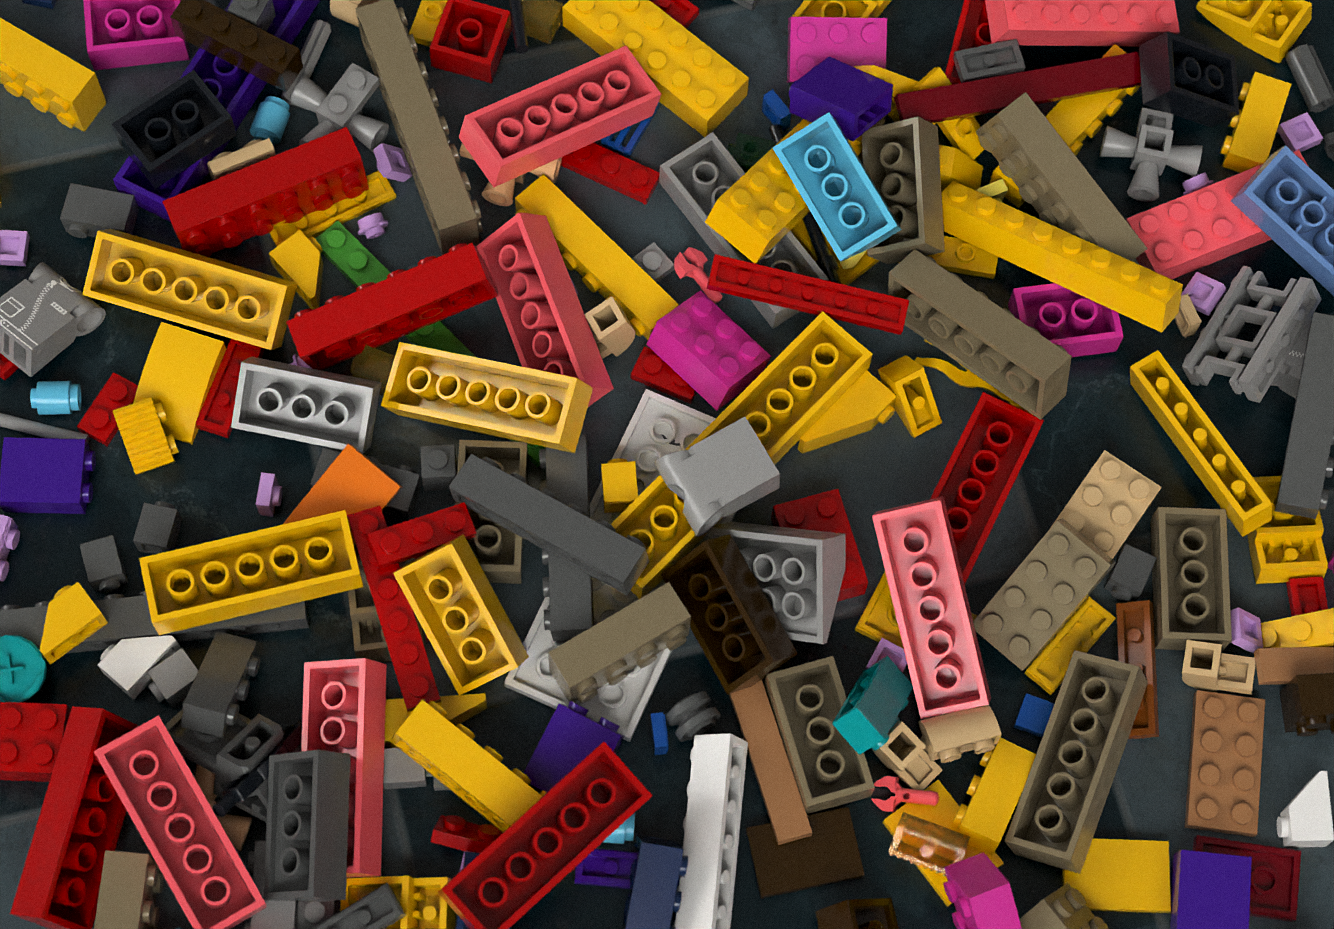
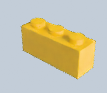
[1220,72,1291,173]
[953,737,1036,855]

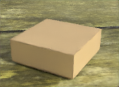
[1174,294,1202,338]

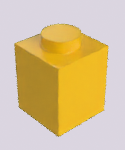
[601,458,638,513]

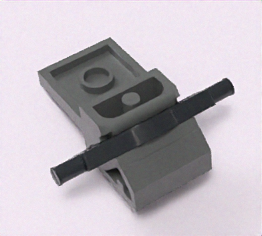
[165,709,302,823]

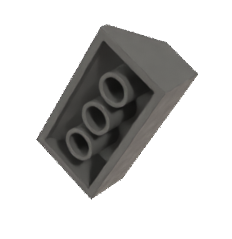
[264,750,350,901]

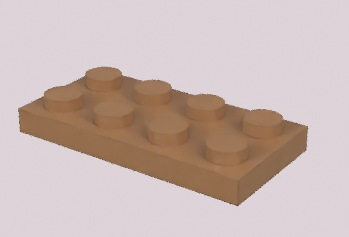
[1185,690,1265,837]

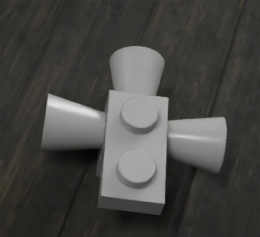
[291,63,389,152]
[1100,107,1203,202]

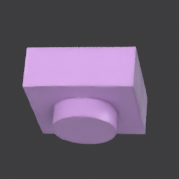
[1277,112,1323,152]
[373,143,413,182]
[0,230,30,266]
[1181,272,1227,316]
[255,472,283,517]
[1230,607,1263,653]
[865,638,907,673]

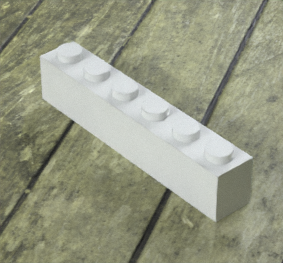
[673,733,748,929]

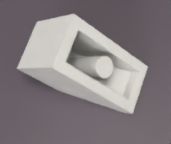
[98,635,181,700]
[1277,771,1334,848]

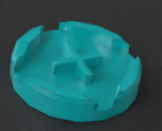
[0,635,47,703]

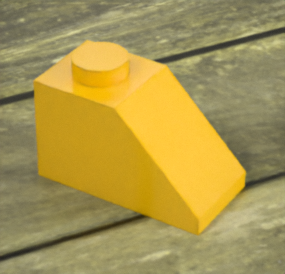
[939,145,983,192]
[269,229,324,310]
[878,355,942,438]
[40,582,108,665]

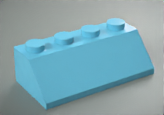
[772,112,902,261]

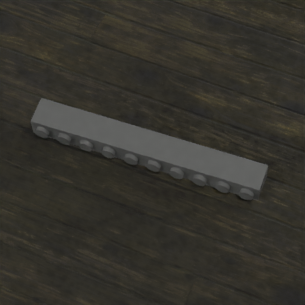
[0,591,309,654]

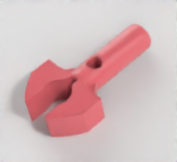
[674,247,723,304]
[871,776,939,812]

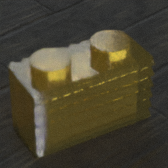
[888,812,970,876]

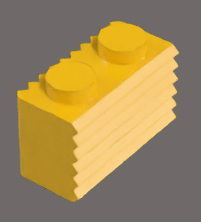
[113,397,179,475]

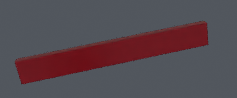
[894,52,1142,123]

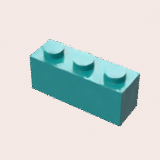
[832,655,913,755]

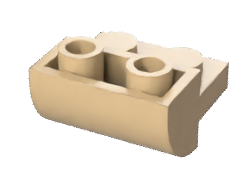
[207,138,276,180]
[918,705,1002,763]

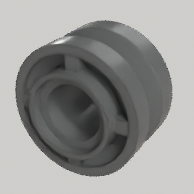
[665,691,721,742]

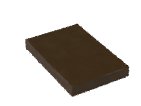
[745,807,865,899]

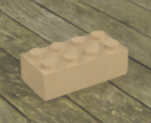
[1048,450,1162,604]

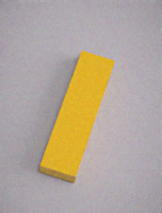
[269,170,397,247]

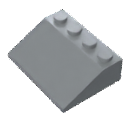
[707,522,846,644]

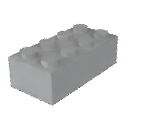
[231,357,381,453]

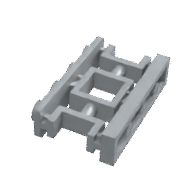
[1182,266,1322,403]

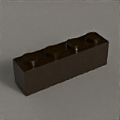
[170,0,303,92]

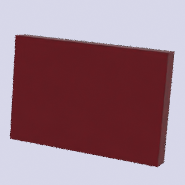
[1193,835,1301,922]

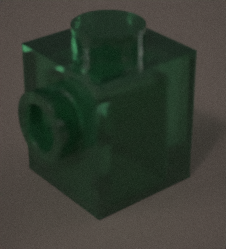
[727,132,776,173]

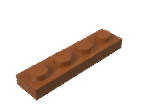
[1116,600,1159,739]

